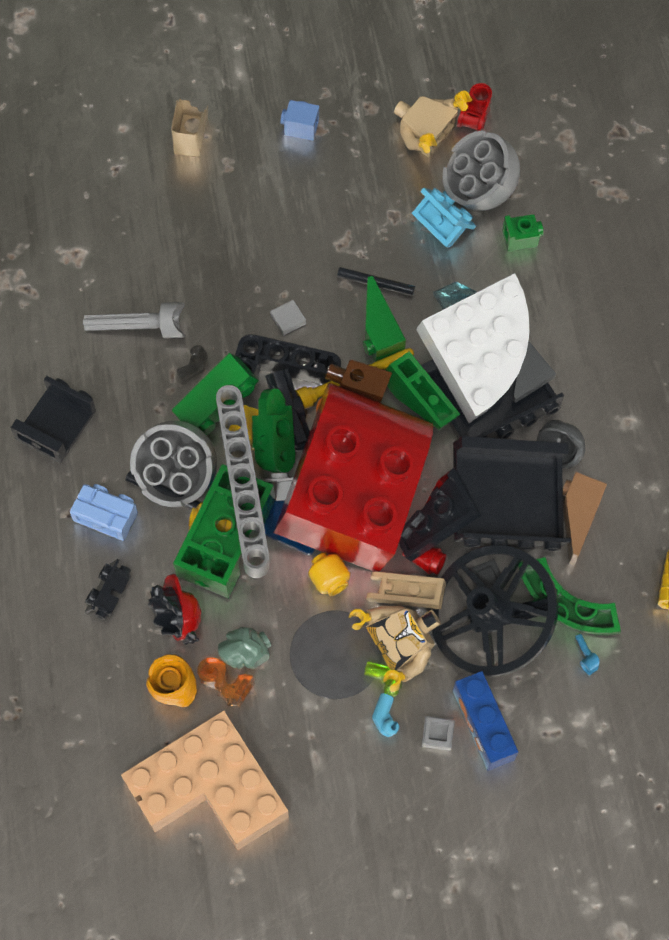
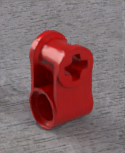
[457,83,492,131]

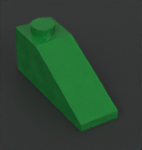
[362,275,406,362]
[385,351,460,430]

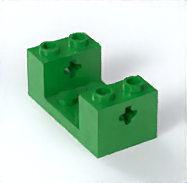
[173,464,276,599]

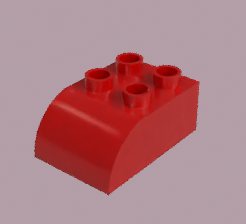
[273,383,433,572]

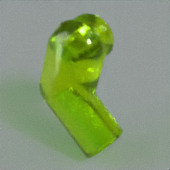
[364,661,402,697]

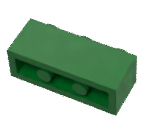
[172,353,259,435]

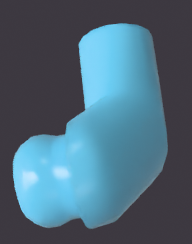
[372,693,399,737]

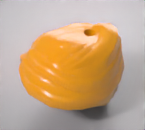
[146,654,197,708]

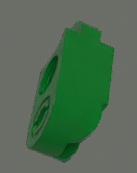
[252,388,295,473]

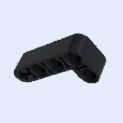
[235,334,341,385]

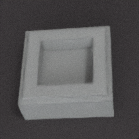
[270,300,306,336]
[421,716,455,751]

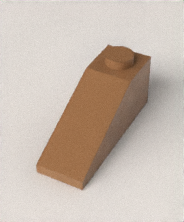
[563,472,607,566]

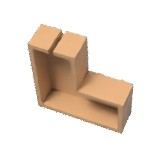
[121,711,289,851]

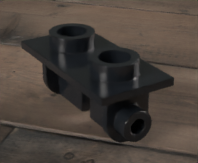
[84,559,131,620]

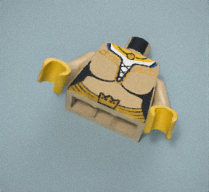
[348,606,441,692]

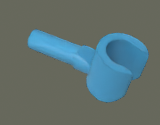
[575,634,600,675]

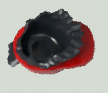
[148,574,202,645]

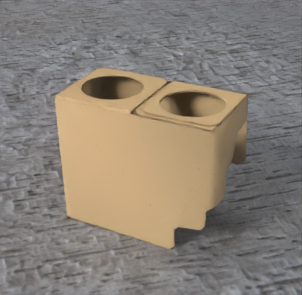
[172,98,208,157]

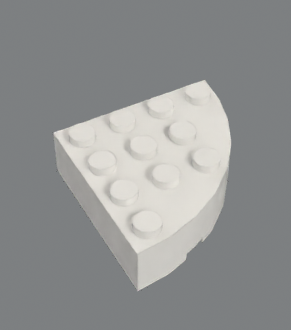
[416,273,530,423]

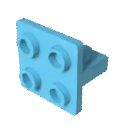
[412,187,476,248]

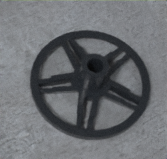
[430,545,559,677]

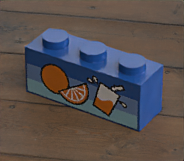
[453,671,518,771]

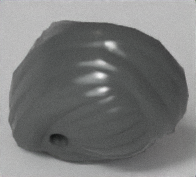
[537,420,585,469]

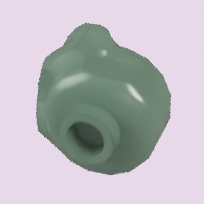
[218,627,272,670]

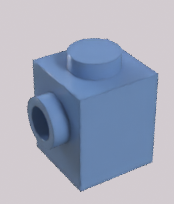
[280,100,319,141]

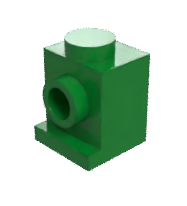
[502,214,543,251]

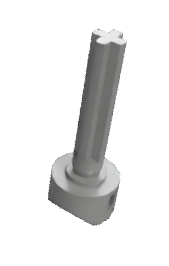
[83,302,186,338]

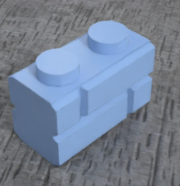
[70,484,138,541]

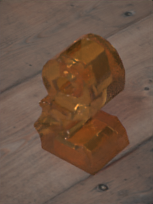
[197,658,255,708]

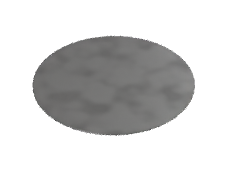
[290,610,382,699]

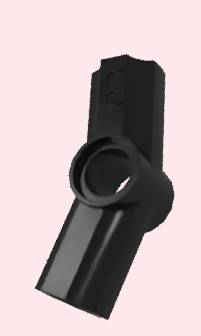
[265,369,310,452]

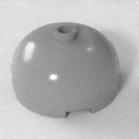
[442,130,520,211]
[130,421,217,507]

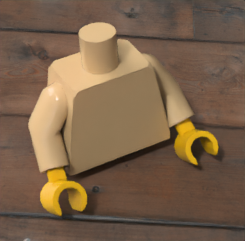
[394,90,472,158]

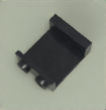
[10,376,96,463]

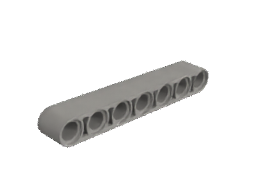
[216,385,270,578]

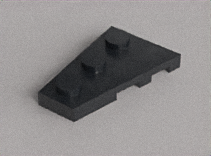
[399,468,482,562]

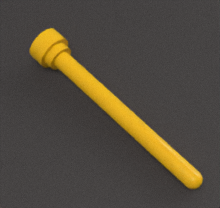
[295,348,414,410]

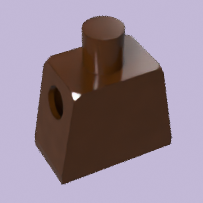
[325,360,392,403]

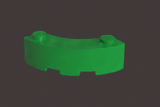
[518,557,621,635]

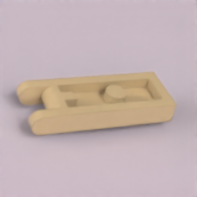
[366,572,446,609]

